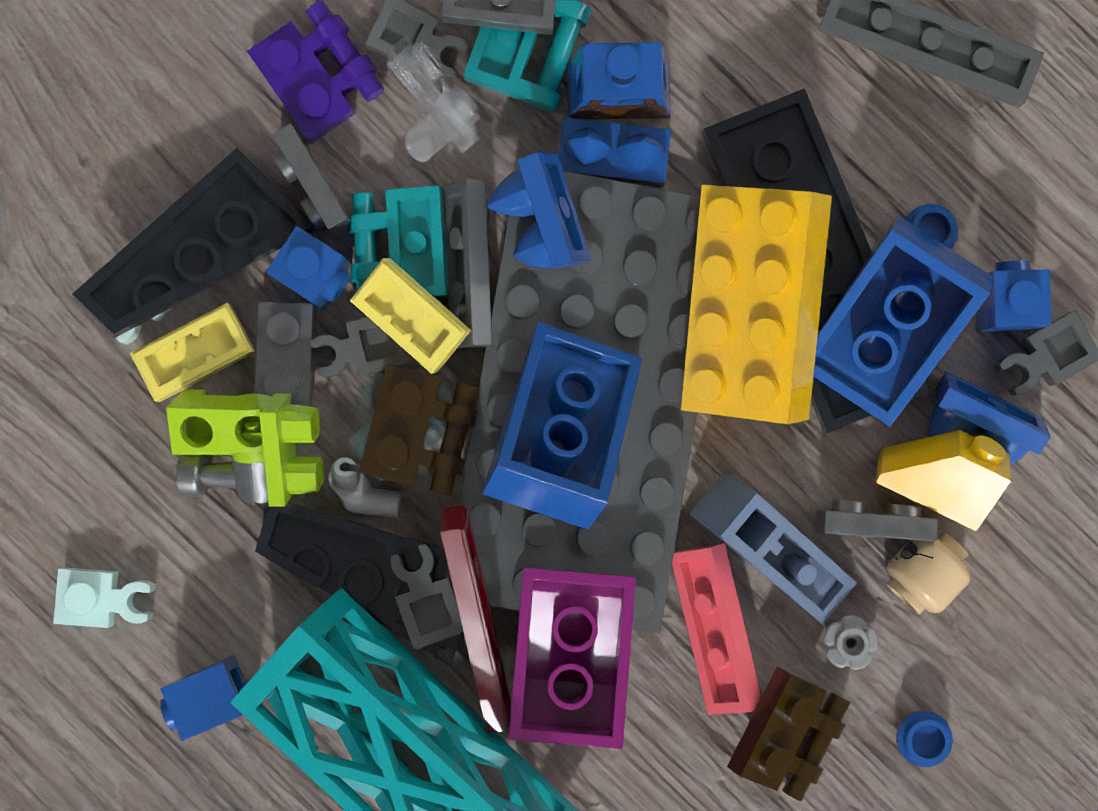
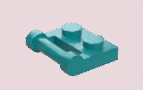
[463,0,592,113]

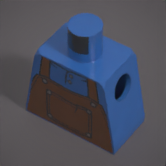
[567,42,671,120]

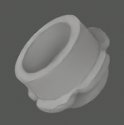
[823,615,878,670]

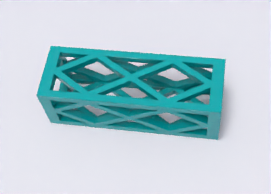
[230,588,579,811]

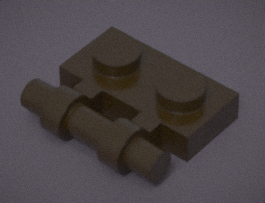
[359,364,479,496]
[727,667,851,801]

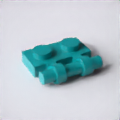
[348,185,450,298]

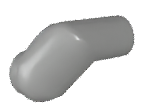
[328,457,401,518]

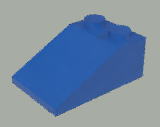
[814,216,993,427]
[482,322,643,529]

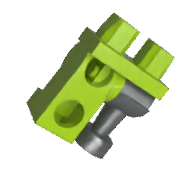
[166,389,325,507]

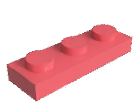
[672,543,762,715]

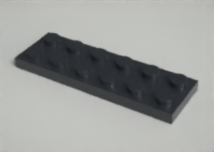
[701,88,930,434]

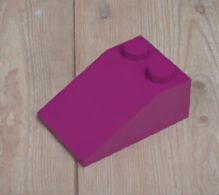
[509,568,636,749]

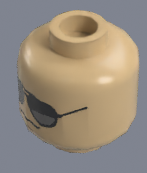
[886,533,971,615]

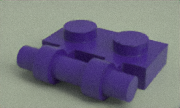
[247,0,384,144]

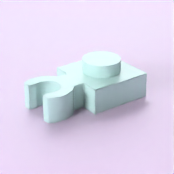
[53,567,156,628]

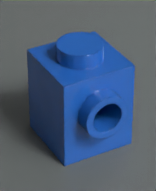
[266,226,352,310]
[976,260,1052,332]
[160,655,246,741]

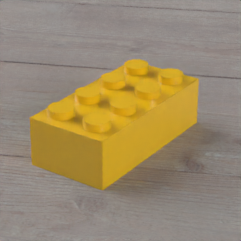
[681,185,832,425]

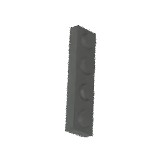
[817,0,1044,108]

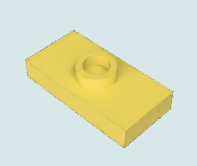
[350,258,471,374]
[130,302,256,402]

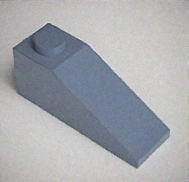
[690,471,857,625]

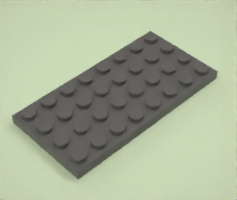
[446,164,701,634]

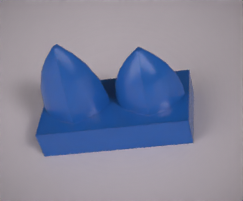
[559,117,671,187]
[487,152,591,269]
[929,371,1051,465]

